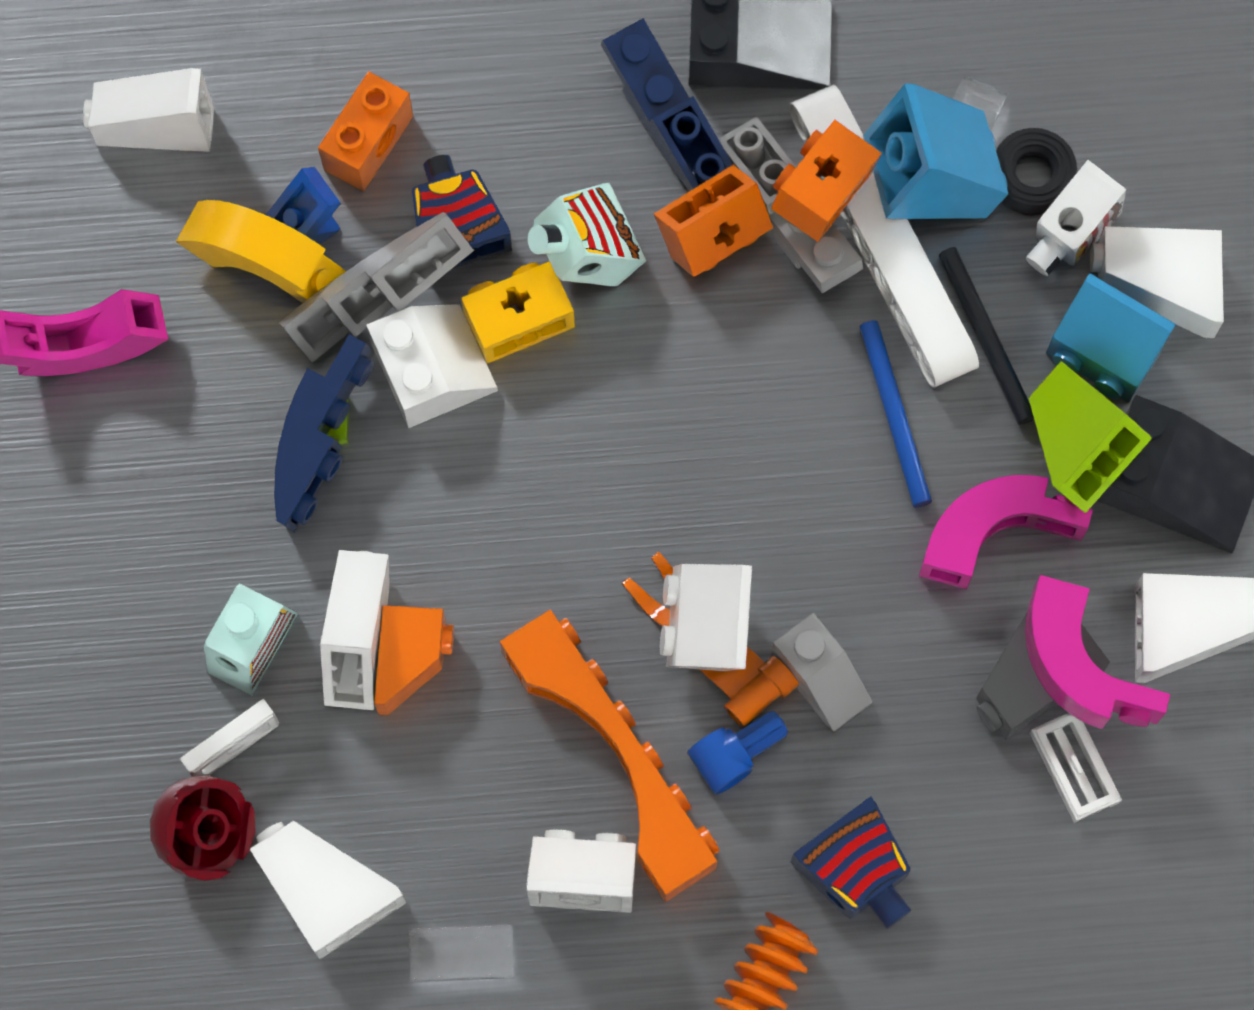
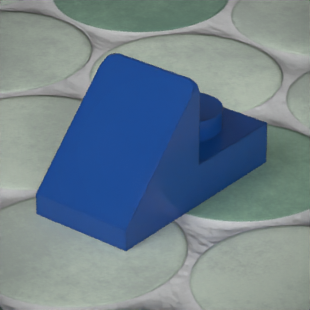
[266,166,341,245]

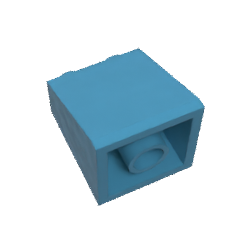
[863,84,1008,219]

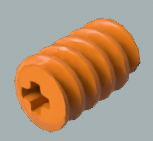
[714,912,819,1010]

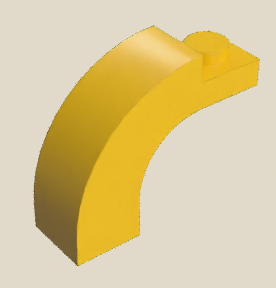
[176,200,346,303]

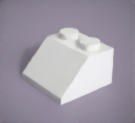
[366,304,498,428]
[660,564,752,671]
[527,830,636,913]

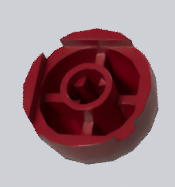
[150,775,256,881]

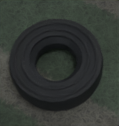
[996,128,1077,214]

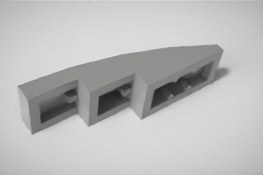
[278,212,474,363]

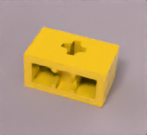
[461,261,575,364]

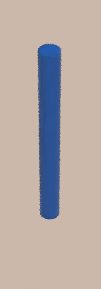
[860,320,932,508]

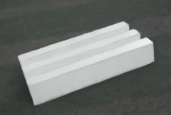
[180,698,279,776]
[1029,713,1122,823]

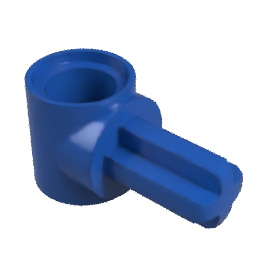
[687,711,788,795]

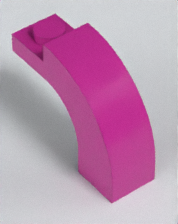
[0,289,168,376]
[919,475,1093,589]
[1025,575,1170,729]

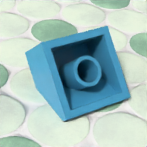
[1046,273,1176,403]

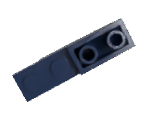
[601,18,733,191]
[274,334,374,532]

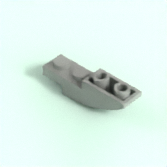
[719,117,863,293]

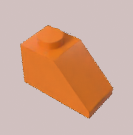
[374,605,454,715]

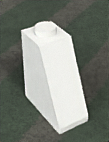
[83,68,214,152]
[1090,226,1224,338]
[320,550,390,710]
[1135,573,1254,683]
[250,821,407,959]

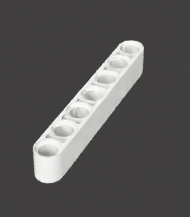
[789,85,979,388]

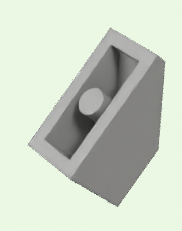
[771,612,873,734]

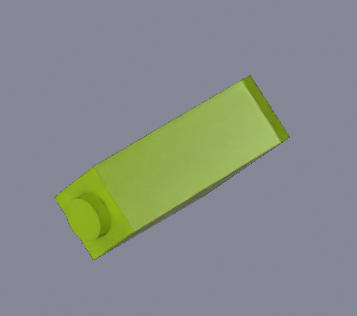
[1028,361,1152,513]

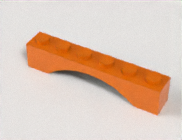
[499,609,720,903]

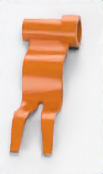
[622,551,799,728]

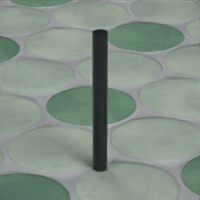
[938,247,1034,425]

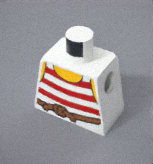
[1026,160,1127,276]

